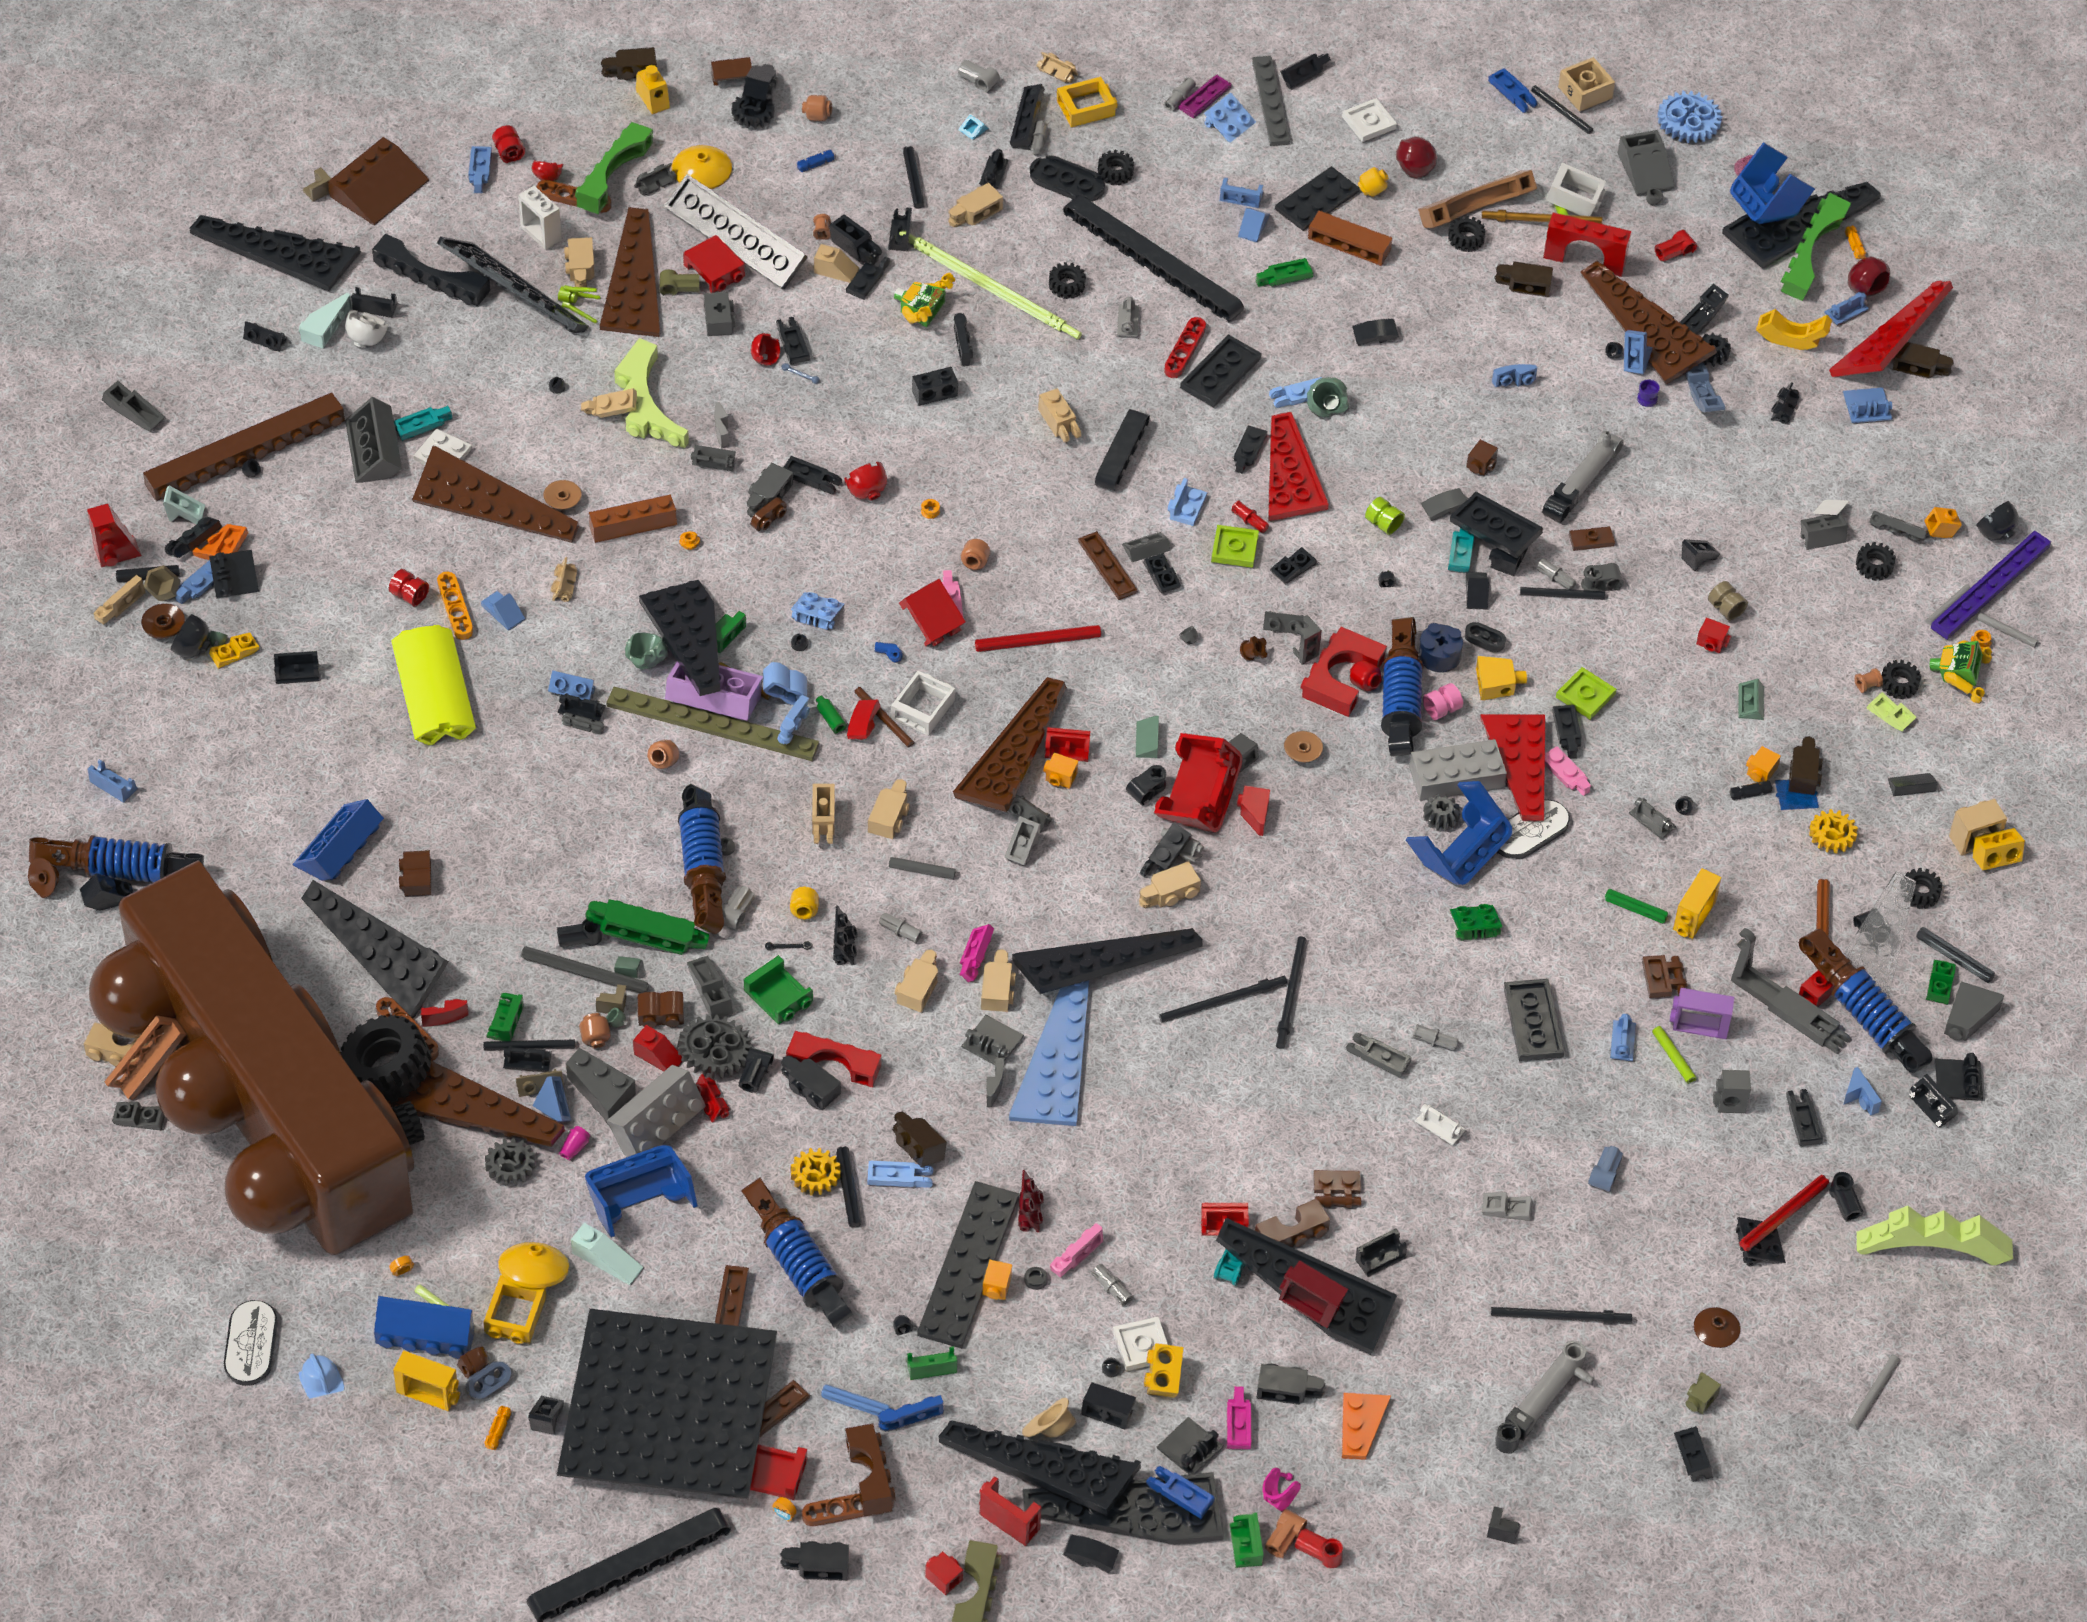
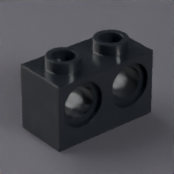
[912,367,958,406]

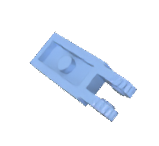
[1269,377,1322,408]
[777,695,810,744]
[867,1161,933,1188]

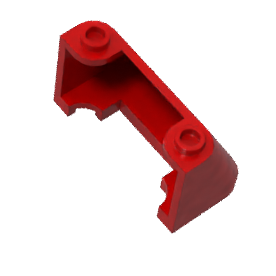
[1154,733,1242,833]

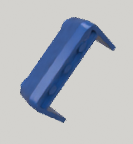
[1730,142,1815,224]
[1405,781,1512,885]
[585,1145,698,1238]

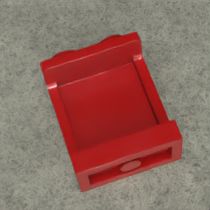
[683,235,745,293]
[899,578,966,646]
[750,1444,808,1500]
[979,1476,1041,1546]

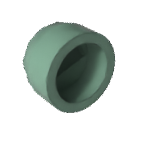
[209,631,228,647]
[606,1008,626,1028]

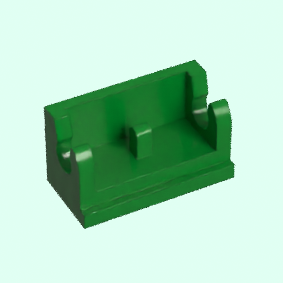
[486,993,524,1041]
[906,1346,957,1380]
[1230,1512,1263,1568]

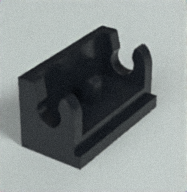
[888,207,912,251]
[351,287,398,318]
[274,651,320,684]
[1909,1074,1958,1128]
[1355,1228,1407,1277]
[1081,1382,1136,1430]
[1674,1426,1713,1482]

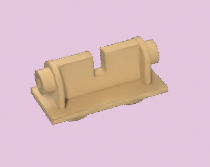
[1037,52,1078,83]
[550,557,577,602]

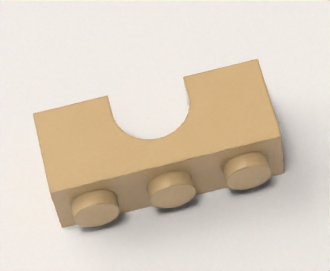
[84,1022,150,1066]

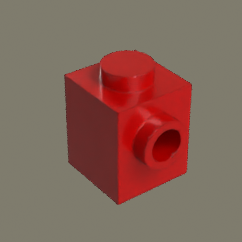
[1696,617,1731,653]
[1799,970,1834,1007]
[925,1551,963,1595]

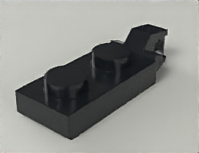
[1280,53,1331,89]
[1233,425,1268,474]
[1552,705,1582,759]

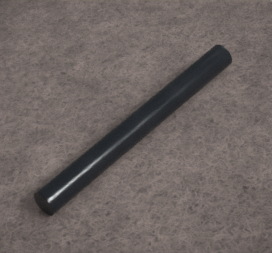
[1531,85,1593,134]
[1520,587,1605,600]
[483,1039,575,1051]

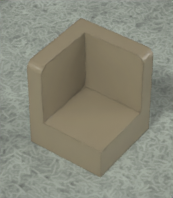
[303,167,331,202]
[144,565,181,601]
[595,984,627,1014]

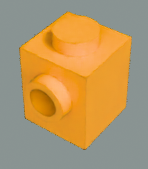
[1924,507,1962,538]
[1746,746,1781,782]
[1043,753,1078,789]
[982,1260,1012,1300]

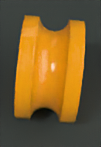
[921,499,940,519]

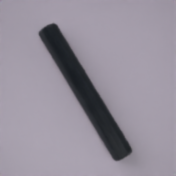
[903,146,924,208]
[1916,927,1995,983]
[836,1146,862,1228]

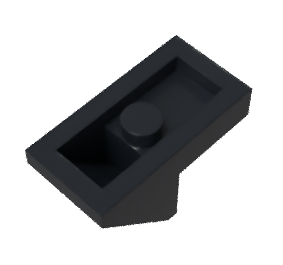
[1681,539,1720,571]
[1465,572,1489,610]
[528,1396,564,1435]

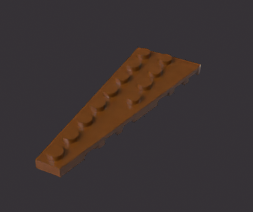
[1580,261,1717,385]
[412,446,579,543]
[953,677,1067,812]

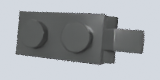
[1869,510,1929,541]

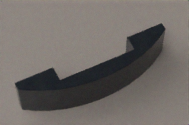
[1680,283,1729,335]

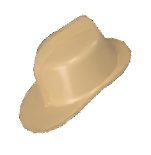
[1022,1398,1076,1437]

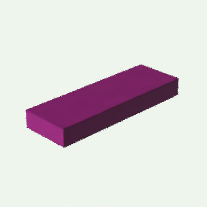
[1178,74,1231,119]

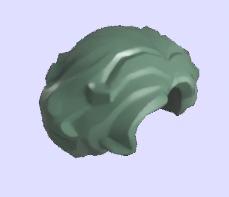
[1307,377,1349,417]
[625,633,668,670]

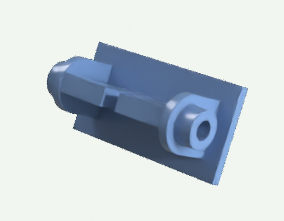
[1824,292,1869,325]
[548,670,595,700]
[1610,1014,1636,1061]

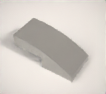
[714,402,729,448]
[1482,1192,1533,1221]

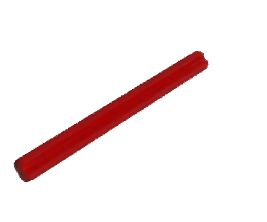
[975,625,1101,652]
[1739,1175,1829,1251]

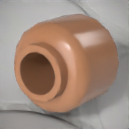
[802,95,832,121]
[961,539,990,570]
[647,739,679,769]
[579,1013,611,1049]

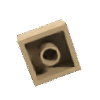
[1558,57,1615,112]
[1949,799,2007,856]

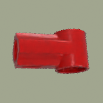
[1654,230,1698,262]
[1295,1528,1343,1569]

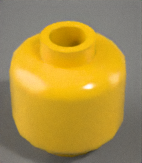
[1358,167,1389,197]
[790,886,819,919]

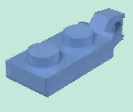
[468,146,492,193]
[176,560,214,604]

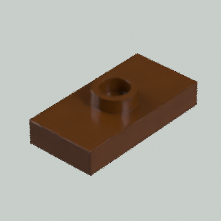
[1569,526,1615,551]

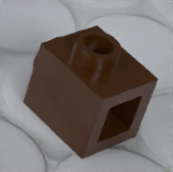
[1466,439,1498,476]

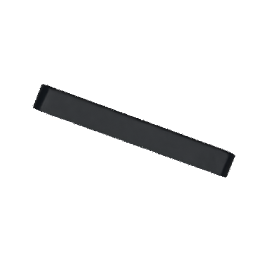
[526,1507,731,1622]

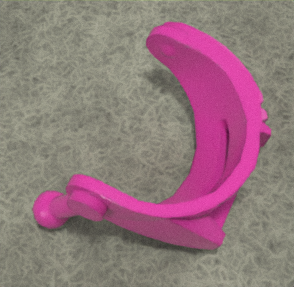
[1262,1467,1301,1512]

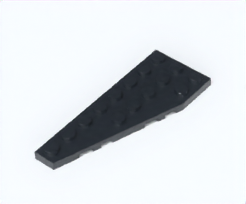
[639,580,720,696]

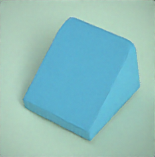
[958,114,989,140]

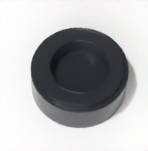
[1024,1267,1048,1290]

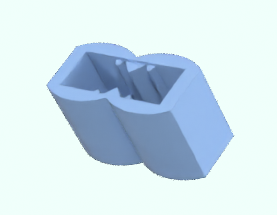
[763,662,807,705]

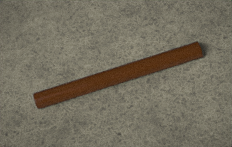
[854,687,914,747]

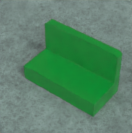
[716,611,746,653]

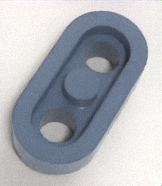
[466,1362,511,1399]

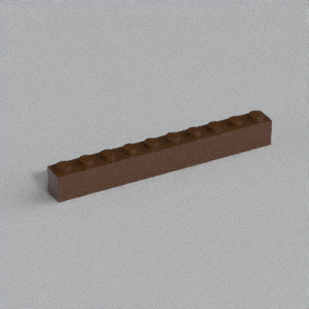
[143,392,345,501]

